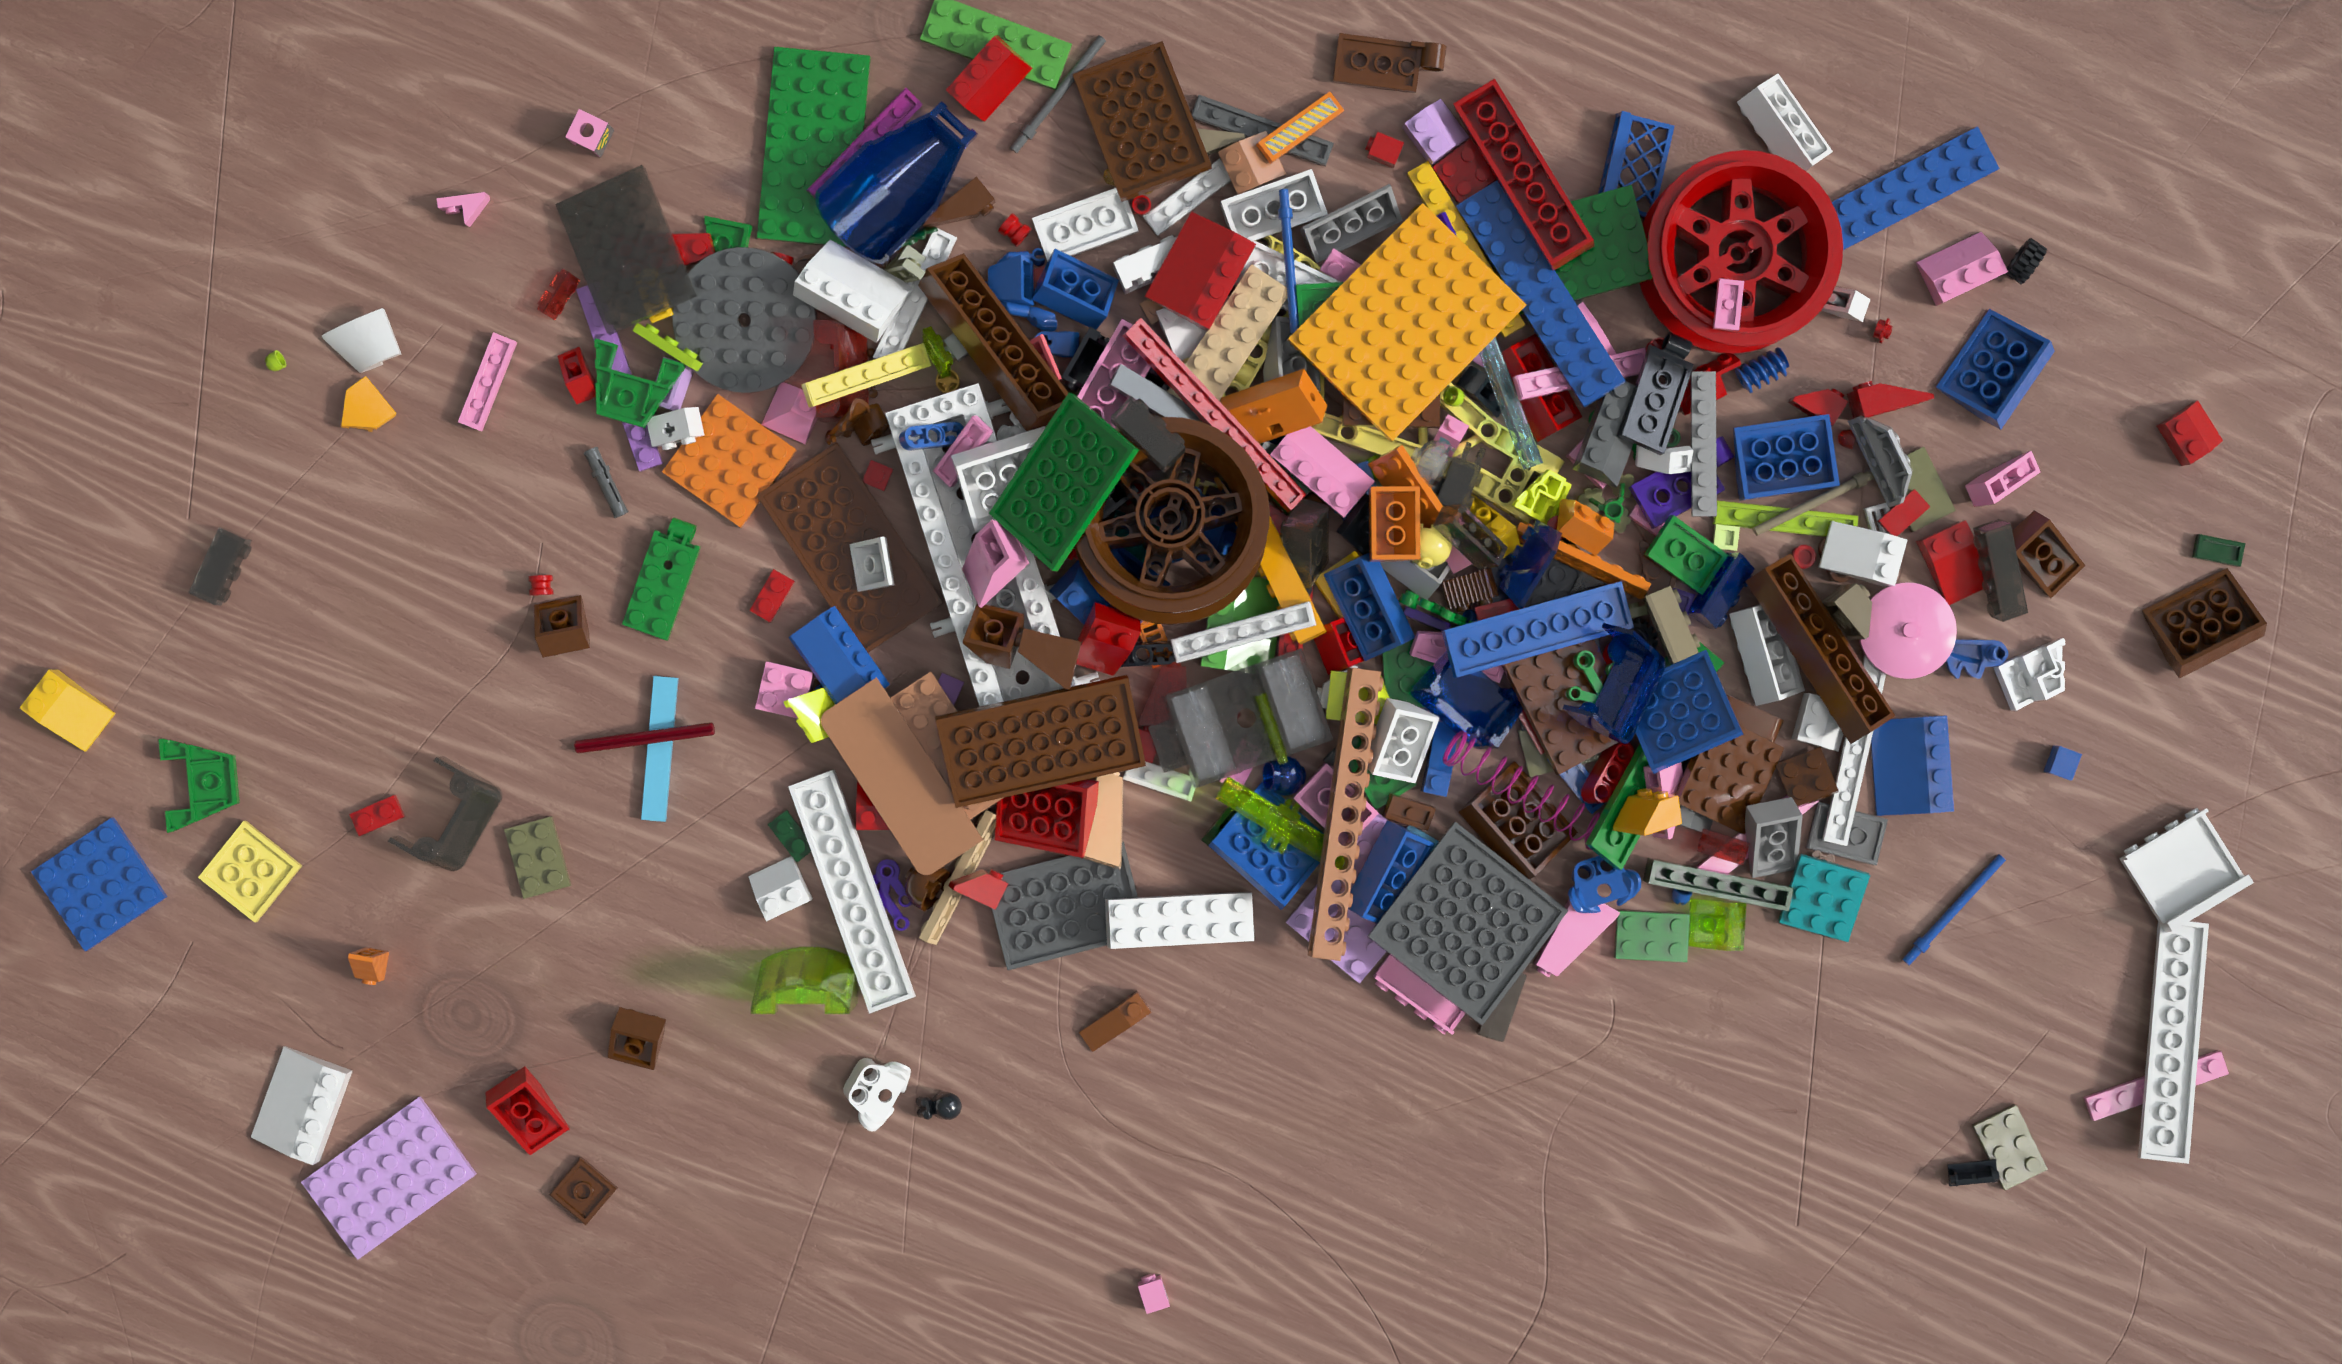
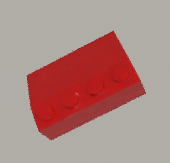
[1145,211,1256,331]
[995,779,1099,858]

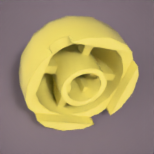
[1412,524,1453,569]

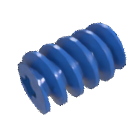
[1734,347,1789,394]

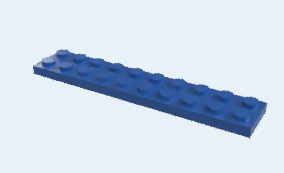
[1456,181,1625,408]

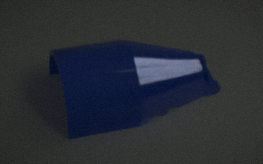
[815,101,978,264]

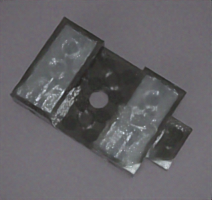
[1147,648,1333,788]

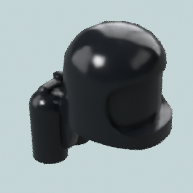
[916,1092,962,1120]

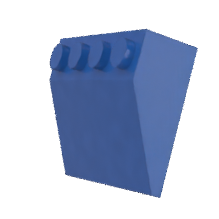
[1936,309,2055,430]
[1733,414,1840,501]
[1871,715,1954,816]

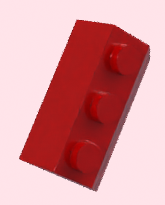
[946,35,1033,122]

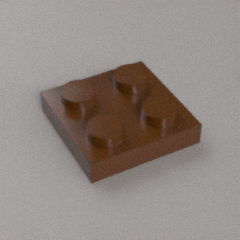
[1776,747,1839,808]

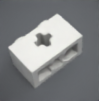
[647,407,704,450]

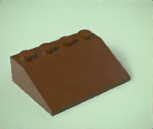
[2142,568,2267,679]
[1459,761,1578,880]

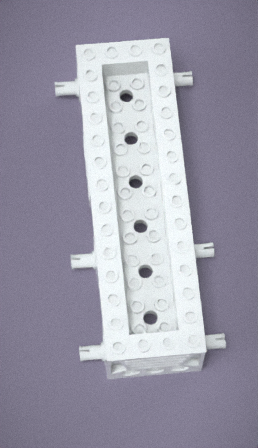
[871,383,1100,707]

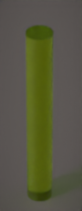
[1255,693,1288,765]

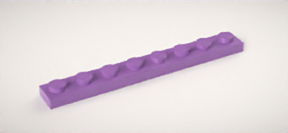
[576,282,663,472]

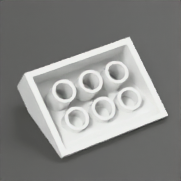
[793,240,913,343]
[951,426,1045,531]
[251,1046,353,1165]

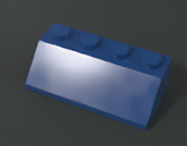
[1324,553,1415,661]
[788,606,890,705]
[1348,820,1435,923]

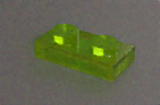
[922,326,953,378]

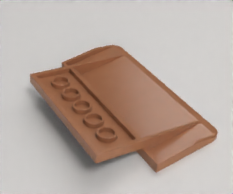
[821,672,1002,875]

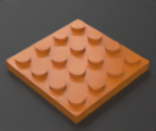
[662,394,797,528]

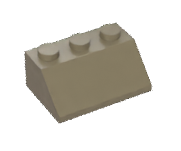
[1822,583,1872,640]
[1642,586,1701,664]

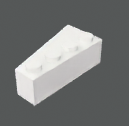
[1113,235,1178,294]

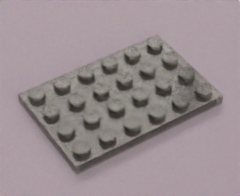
[555,165,697,335]

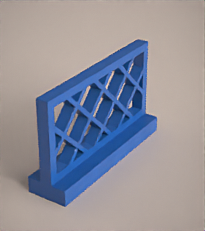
[1598,111,1674,218]

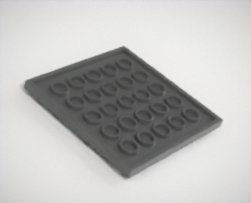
[1367,822,1568,1026]

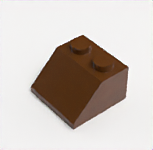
[534,595,590,658]
[963,604,1024,669]
[608,1007,666,1070]

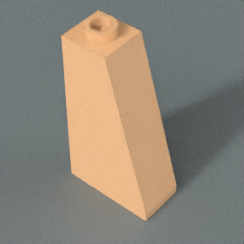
[1083,772,1124,870]

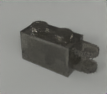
[1437,442,1486,513]

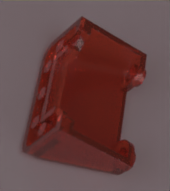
[813,320,869,422]

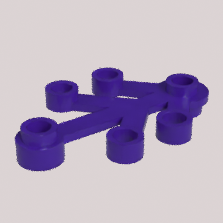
[873,859,912,931]

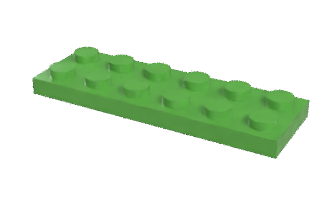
[920,0,1072,90]

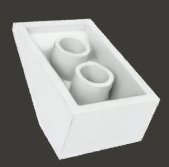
[1819,521,1907,587]

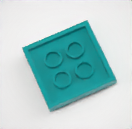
[1778,854,1871,942]

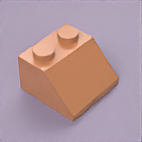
[1218,131,1287,195]

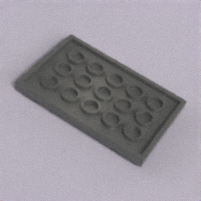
[992,841,1138,970]

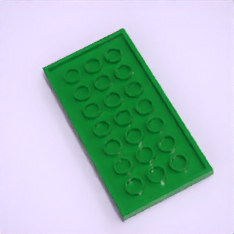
[757,47,871,247]

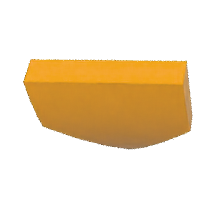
[341,376,396,432]

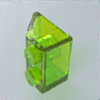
[1688,898,1747,951]

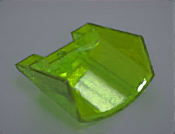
[751,947,858,1014]

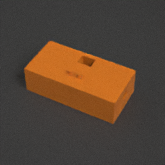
[1220,368,1327,444]

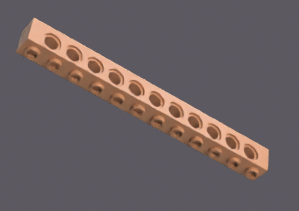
[1307,668,1383,961]

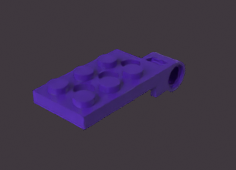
[1629,436,1735,529]

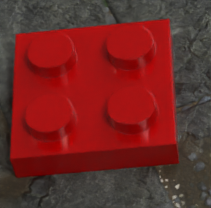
[1432,138,1496,204]

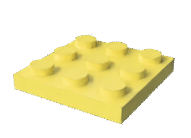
[198,821,302,922]

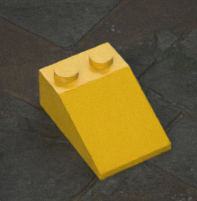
[20,669,116,752]

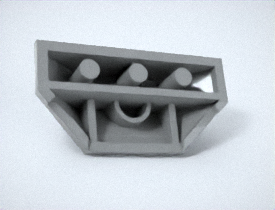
[1848,415,1913,508]

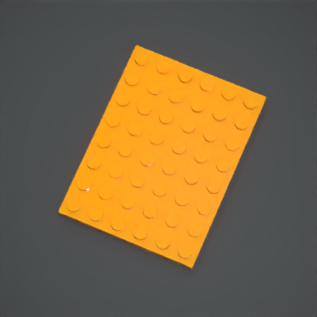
[1287,203,1527,442]

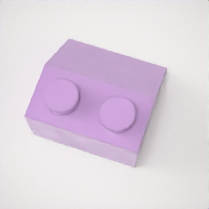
[1402,99,1469,166]

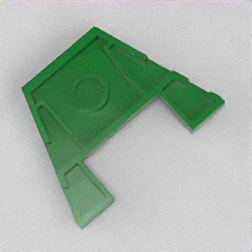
[594,338,686,428]
[159,739,240,833]

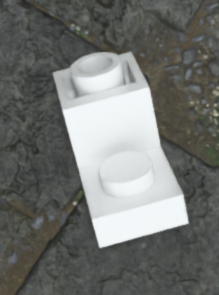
[1635,445,1693,474]

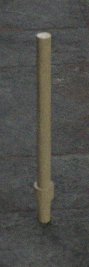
[1752,470,1874,536]

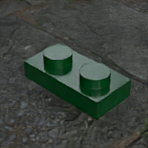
[768,810,811,862]

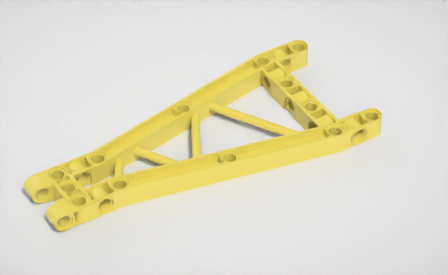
[1182,235,1564,523]

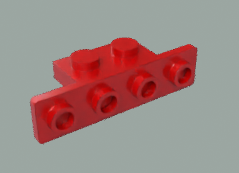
[1680,353,1741,416]

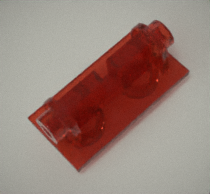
[537,268,581,320]
[1697,829,1750,865]

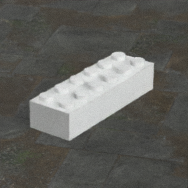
[1105,892,1254,949]

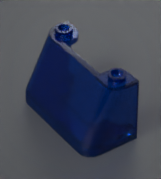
[1410,651,1523,749]

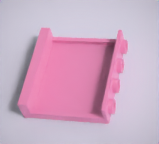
[1373,954,1465,1035]

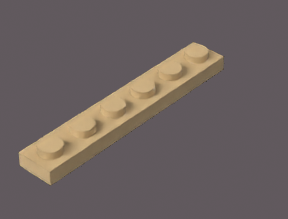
[919,810,996,945]

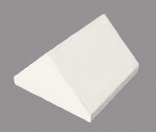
[850,537,895,592]

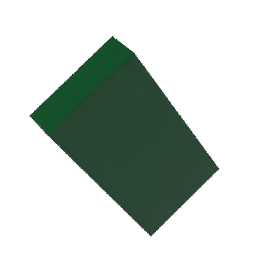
[2192,534,2246,567]

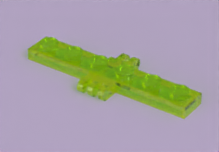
[1215,776,1345,869]

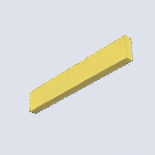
[801,343,931,408]

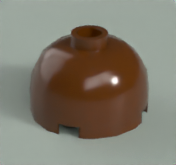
[905,867,951,911]

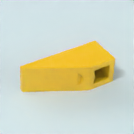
[1452,491,1520,559]

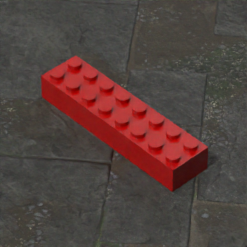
[1453,78,1595,270]

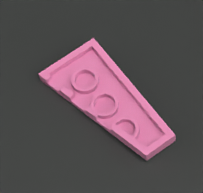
[1409,631,1504,683]

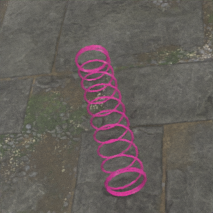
[1443,731,1600,850]

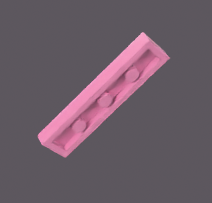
[458,332,517,431]

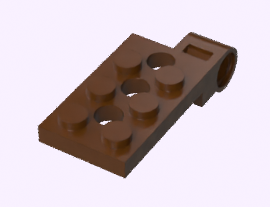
[1333,33,1447,93]

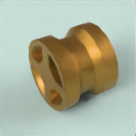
[935,369,960,394]

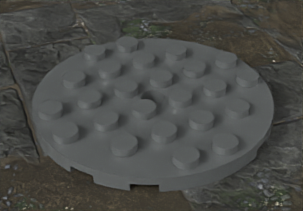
[672,247,817,393]

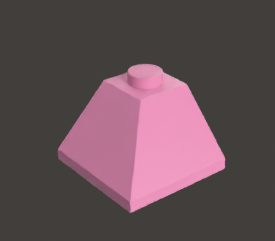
[761,382,824,445]

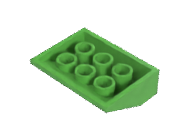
[1200,577,1280,677]

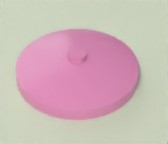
[1859,583,1957,679]

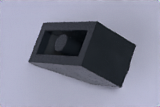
[1456,365,1512,418]

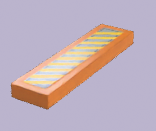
[1256,92,1344,164]

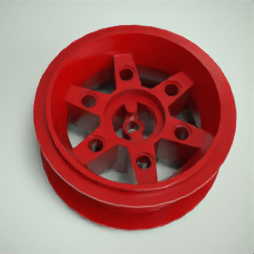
[1639,150,1843,354]

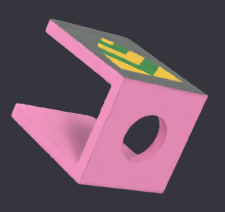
[565,109,614,158]

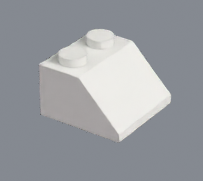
[1792,693,1843,752]
[749,856,813,921]

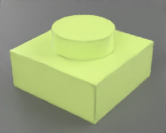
[1712,524,1740,551]

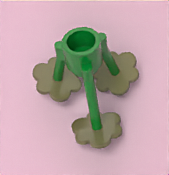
[1578,473,1635,533]

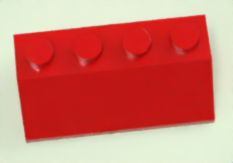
[1491,334,1582,442]

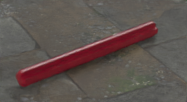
[574,722,715,753]

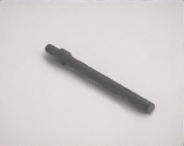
[1010,35,1106,153]

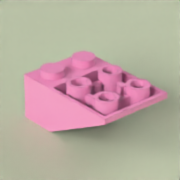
[962,520,1029,608]

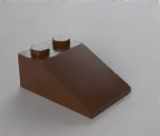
[1999,510,2085,599]

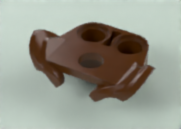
[825,398,890,446]

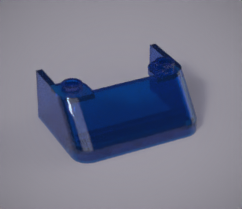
[1562,623,1665,744]

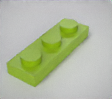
[632,323,703,371]

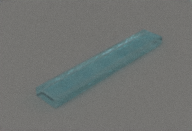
[1479,337,1543,470]

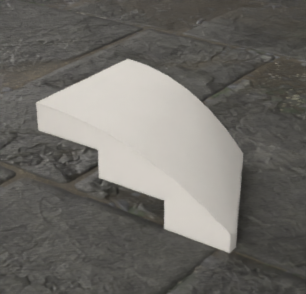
[321,308,401,373]
[1993,638,2065,711]

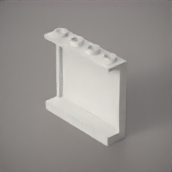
[2119,808,2254,933]

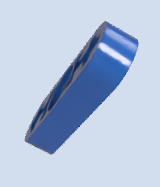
[899,422,964,451]

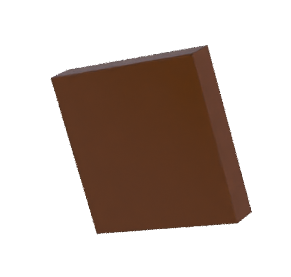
[549,1157,618,1225]

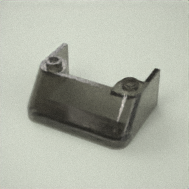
[388,756,502,871]

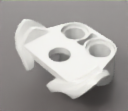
[843,1058,911,1131]

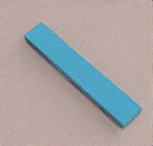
[641,676,679,822]

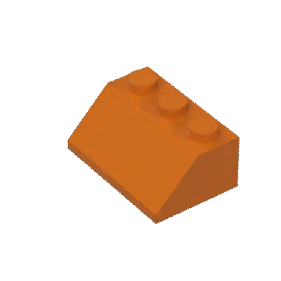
[1369,486,1421,562]

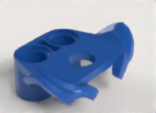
[1568,856,1641,913]

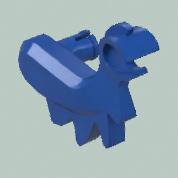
[1945,640,2008,679]

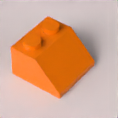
[1557,499,1614,556]

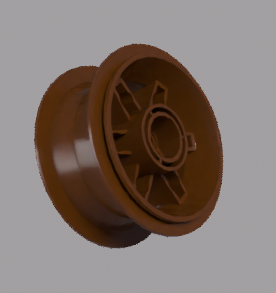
[1075,417,1270,625]

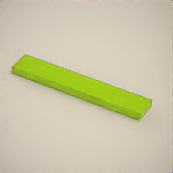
[1712,501,1858,537]

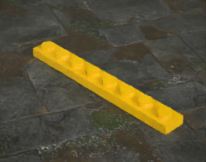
[1407,161,1525,338]

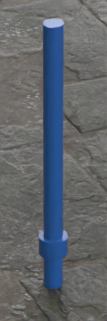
[1278,189,1299,334]
[1902,854,2006,966]

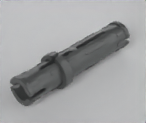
[584,447,629,518]

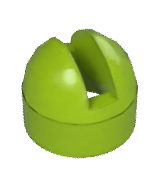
[265,350,286,372]
[1443,386,1465,407]

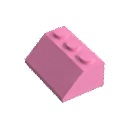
[1916,232,2008,306]

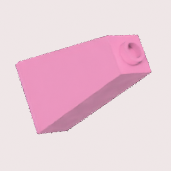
[1533,899,1620,977]

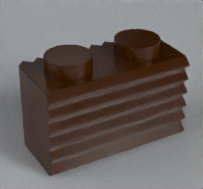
[1441,568,1499,612]

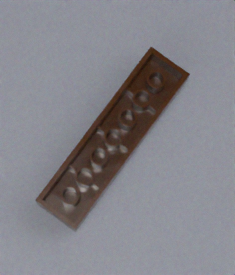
[918,253,1068,432]
[1746,553,1895,744]

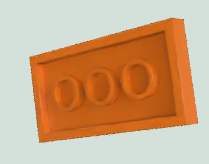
[1368,445,1455,530]

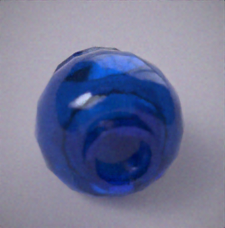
[1262,755,1306,796]

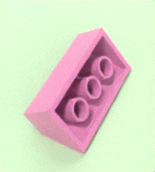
[1270,426,1375,518]

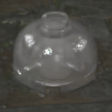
[1411,440,1455,490]

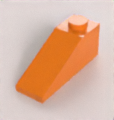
[348,947,389,985]

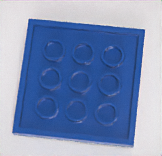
[1622,650,1744,774]
[1208,780,1324,910]
[31,817,168,951]

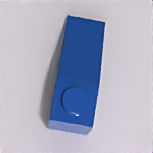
[1421,721,1459,797]

